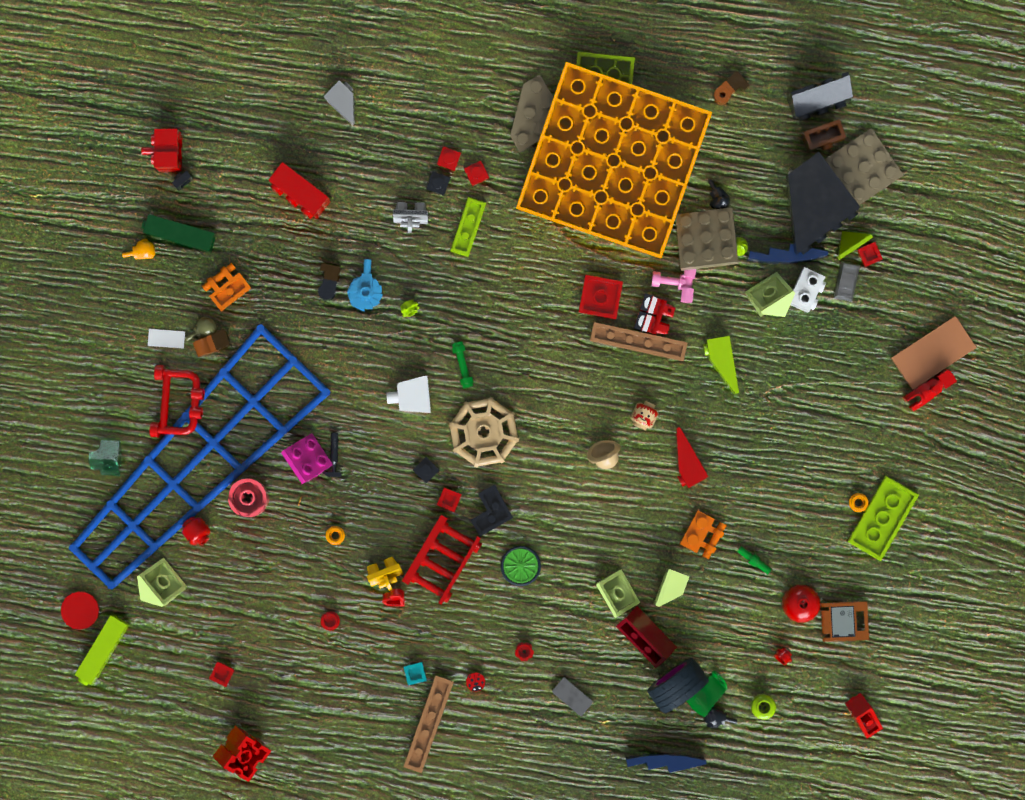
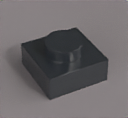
[172,171,193,191]
[426,171,451,196]
[413,457,440,484]

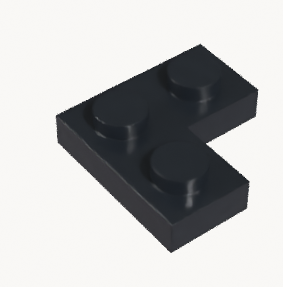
[471,484,513,536]

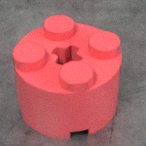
[228,479,269,517]

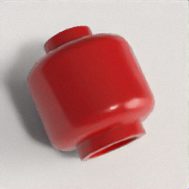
[182,517,210,546]

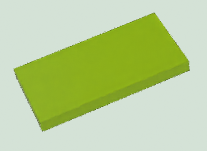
[847,476,919,561]

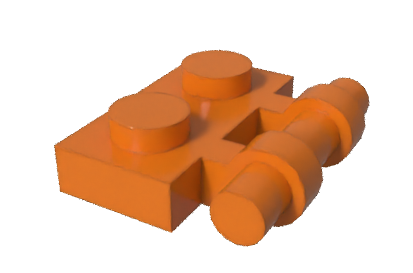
[202,263,251,312]
[680,510,727,559]

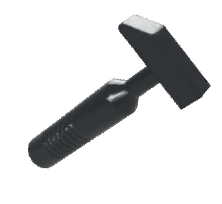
[323,433,342,477]

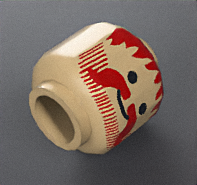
[630,401,659,431]

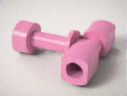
[651,269,696,303]

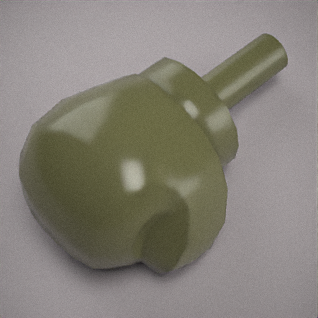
[185,317,217,341]

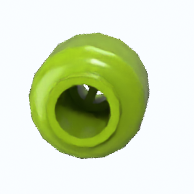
[750,694,776,720]

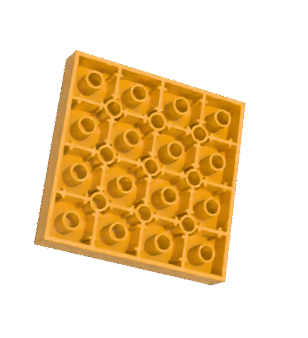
[516,62,712,258]

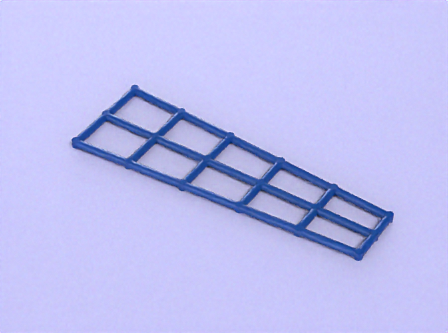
[69,324,331,589]

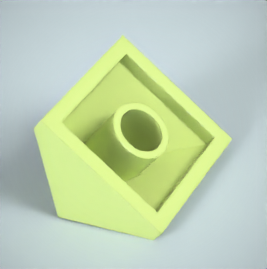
[745,272,795,317]
[137,558,188,607]
[654,568,689,607]

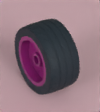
[647,658,709,713]

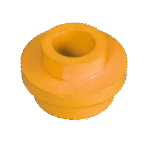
[849,493,868,512]
[326,526,345,545]

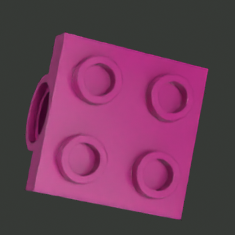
[281,433,333,484]

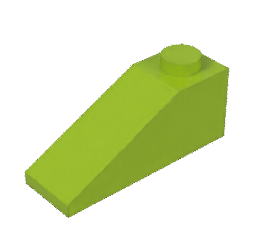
[703,336,739,394]

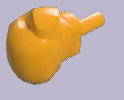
[122,239,155,260]

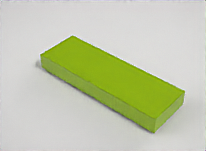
[450,197,486,258]

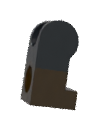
[318,263,341,301]

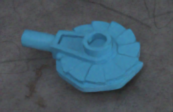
[347,259,383,312]

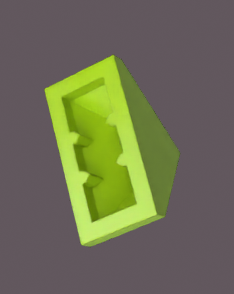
[837,231,873,260]

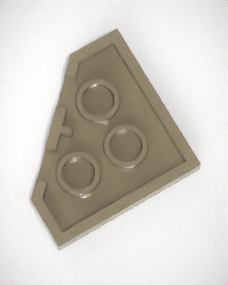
[510,75,554,153]

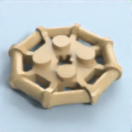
[448,397,520,468]

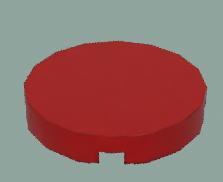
[61,591,100,630]

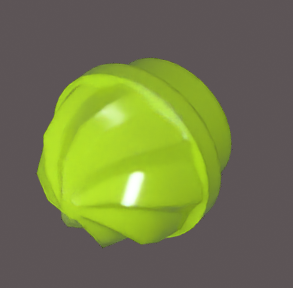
[736,237,748,256]

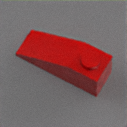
[675,427,709,488]

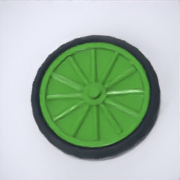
[500,545,541,586]

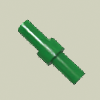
[737,546,772,575]

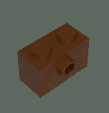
[801,119,846,153]

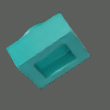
[404,662,427,685]

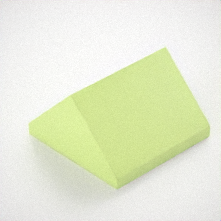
[596,569,640,618]

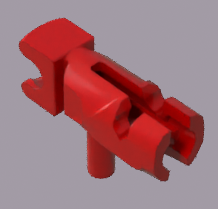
[902,369,957,412]

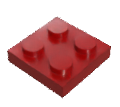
[578,275,623,320]

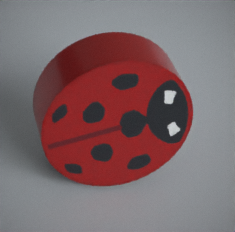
[466,672,485,692]

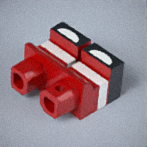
[634,293,676,335]

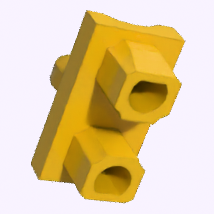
[367,557,404,591]

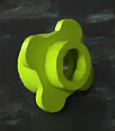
[400,300,420,317]

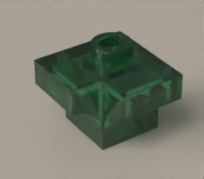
[88,440,122,476]

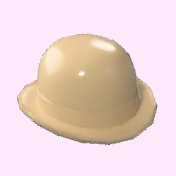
[587,440,621,469]

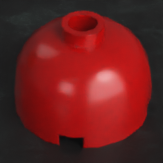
[782,585,820,623]

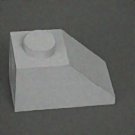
[324,80,355,126]

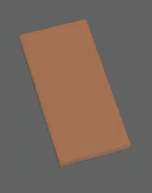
[891,316,977,390]

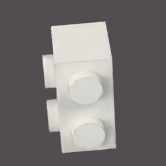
[790,267,826,313]

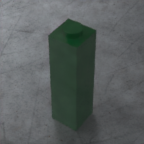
[141,214,217,253]

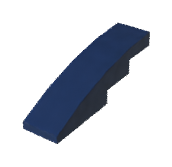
[747,244,828,264]
[625,753,707,773]

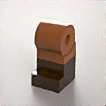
[713,71,750,105]
[193,329,232,357]

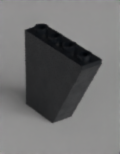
[786,152,861,255]

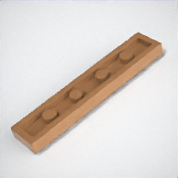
[590,322,688,362]
[404,675,454,773]

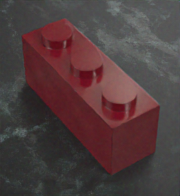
[616,606,677,668]

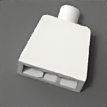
[387,376,431,413]

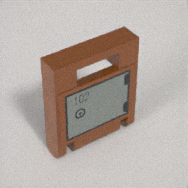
[821,601,869,642]

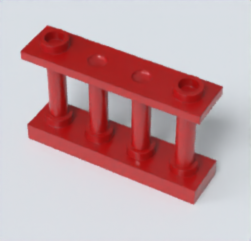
[402,515,482,605]

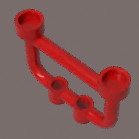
[150,365,205,438]

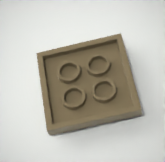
[825,128,904,205]
[676,208,739,271]

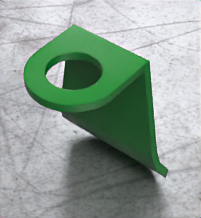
[687,670,727,717]

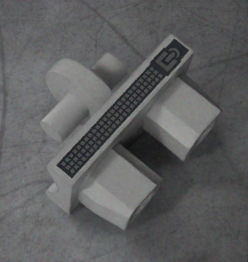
[393,202,428,233]

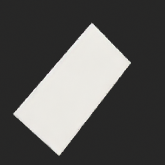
[148,329,185,349]

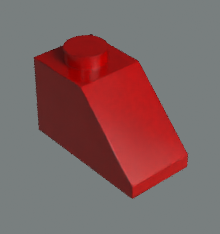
[845,693,883,739]

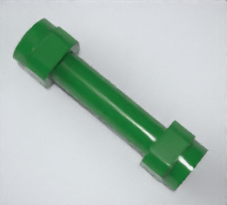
[452,341,474,389]

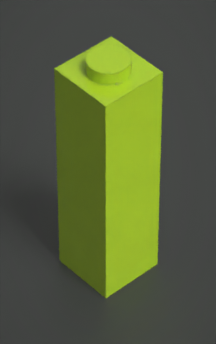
[75,615,130,686]

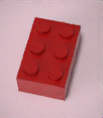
[268,162,331,219]

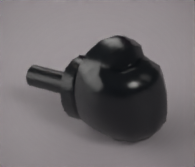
[708,179,731,209]
[703,707,737,728]

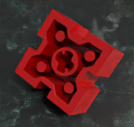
[141,129,182,172]
[212,725,271,782]

